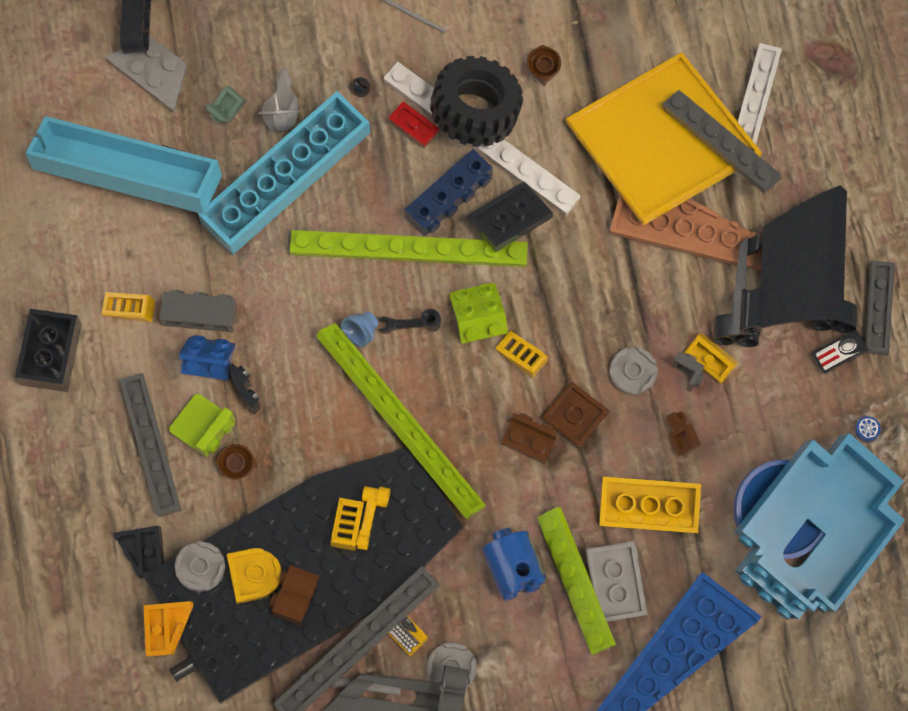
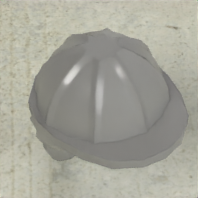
[259,68,300,131]

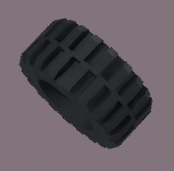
[430,56,523,147]

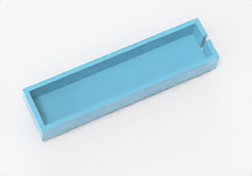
[26,116,222,214]

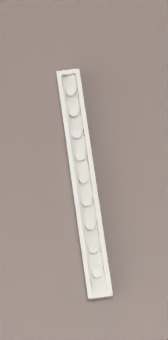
[383,62,581,216]

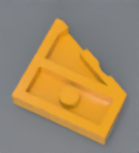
[144,601,193,657]

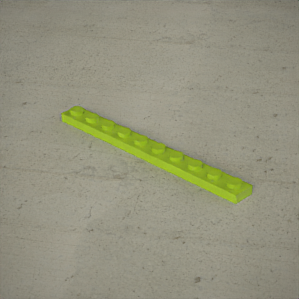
[290,230,528,267]
[316,323,486,519]

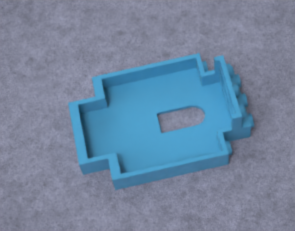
[734,433,905,620]

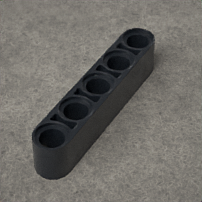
[120,0,151,54]

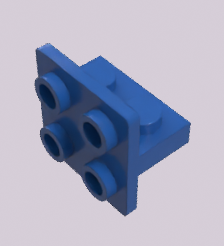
[179,335,236,380]

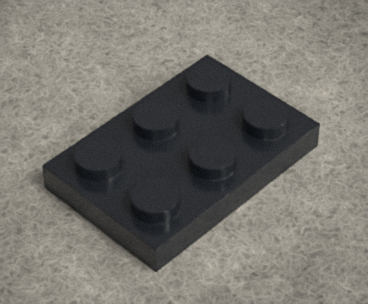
[467,181,553,252]

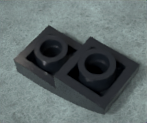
[229,363,261,415]

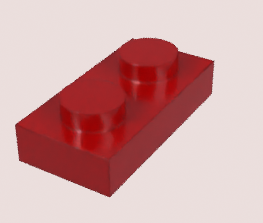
[388,101,439,148]

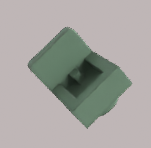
[205,86,247,123]

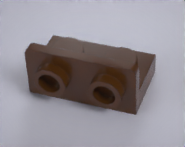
[501,413,558,464]

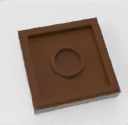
[542,382,610,449]

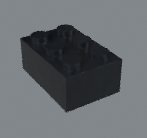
[15,309,82,392]

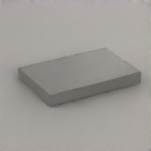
[585,541,648,622]

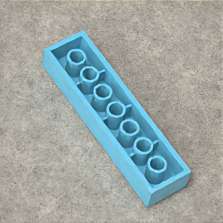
[198,91,370,255]

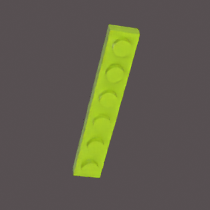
[537,507,616,655]

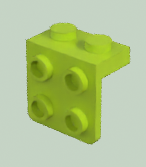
[450,283,508,344]
[169,394,236,458]

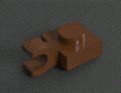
[667,411,701,457]

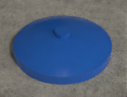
[733,460,824,559]

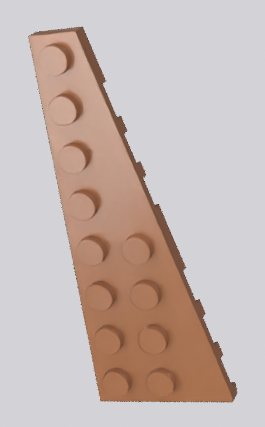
[609,194,762,272]

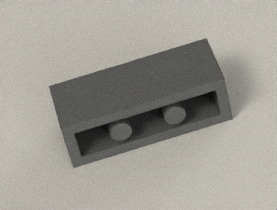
[159,290,237,333]

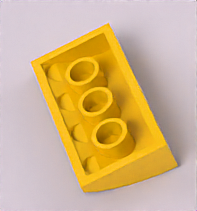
[599,477,701,533]

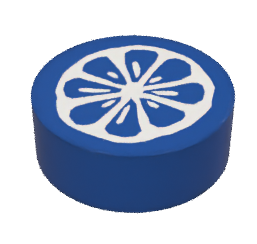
[855,416,881,442]

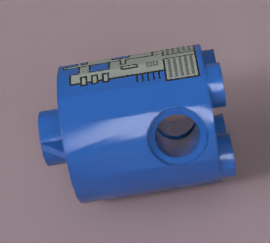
[482,528,546,601]

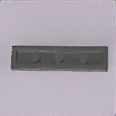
[864,260,895,356]

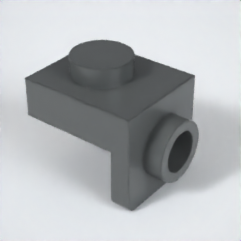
[672,352,705,392]

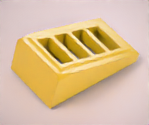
[101,292,155,322]
[495,331,548,379]
[331,498,364,551]

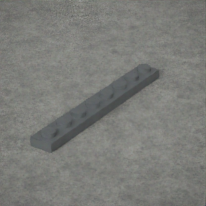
[274,566,440,711]

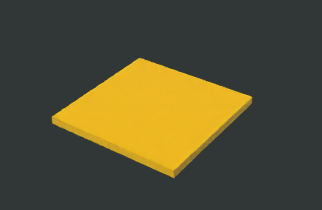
[566,52,762,226]

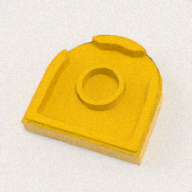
[227,548,281,604]

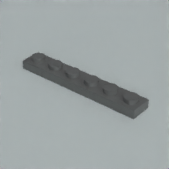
[662,90,781,194]
[120,373,182,517]

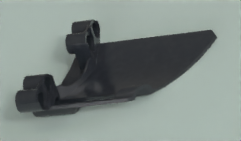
[713,185,857,347]

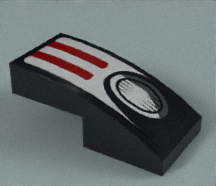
[812,330,869,374]

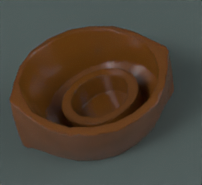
[527,45,562,86]
[216,444,257,480]

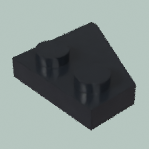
[113,525,164,579]

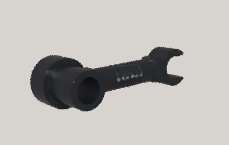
[379,309,441,334]

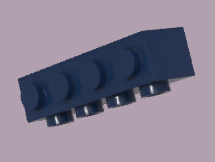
[404,149,493,236]

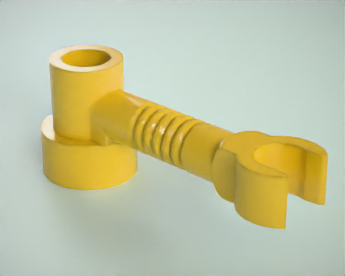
[356,486,390,550]

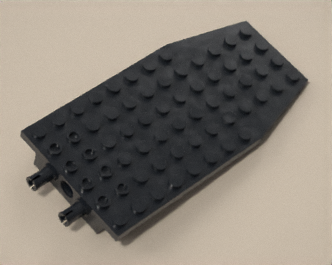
[143,448,463,704]

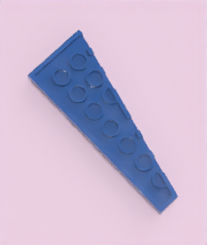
[597,572,762,711]

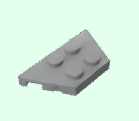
[106,37,188,113]

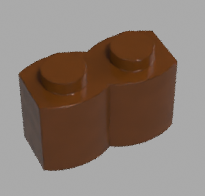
[269,565,319,626]

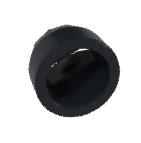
[352,77,370,97]

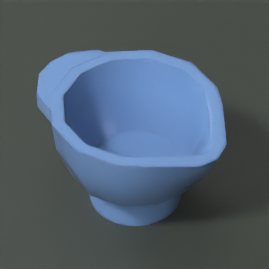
[340,312,378,347]

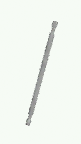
[382,0,447,34]

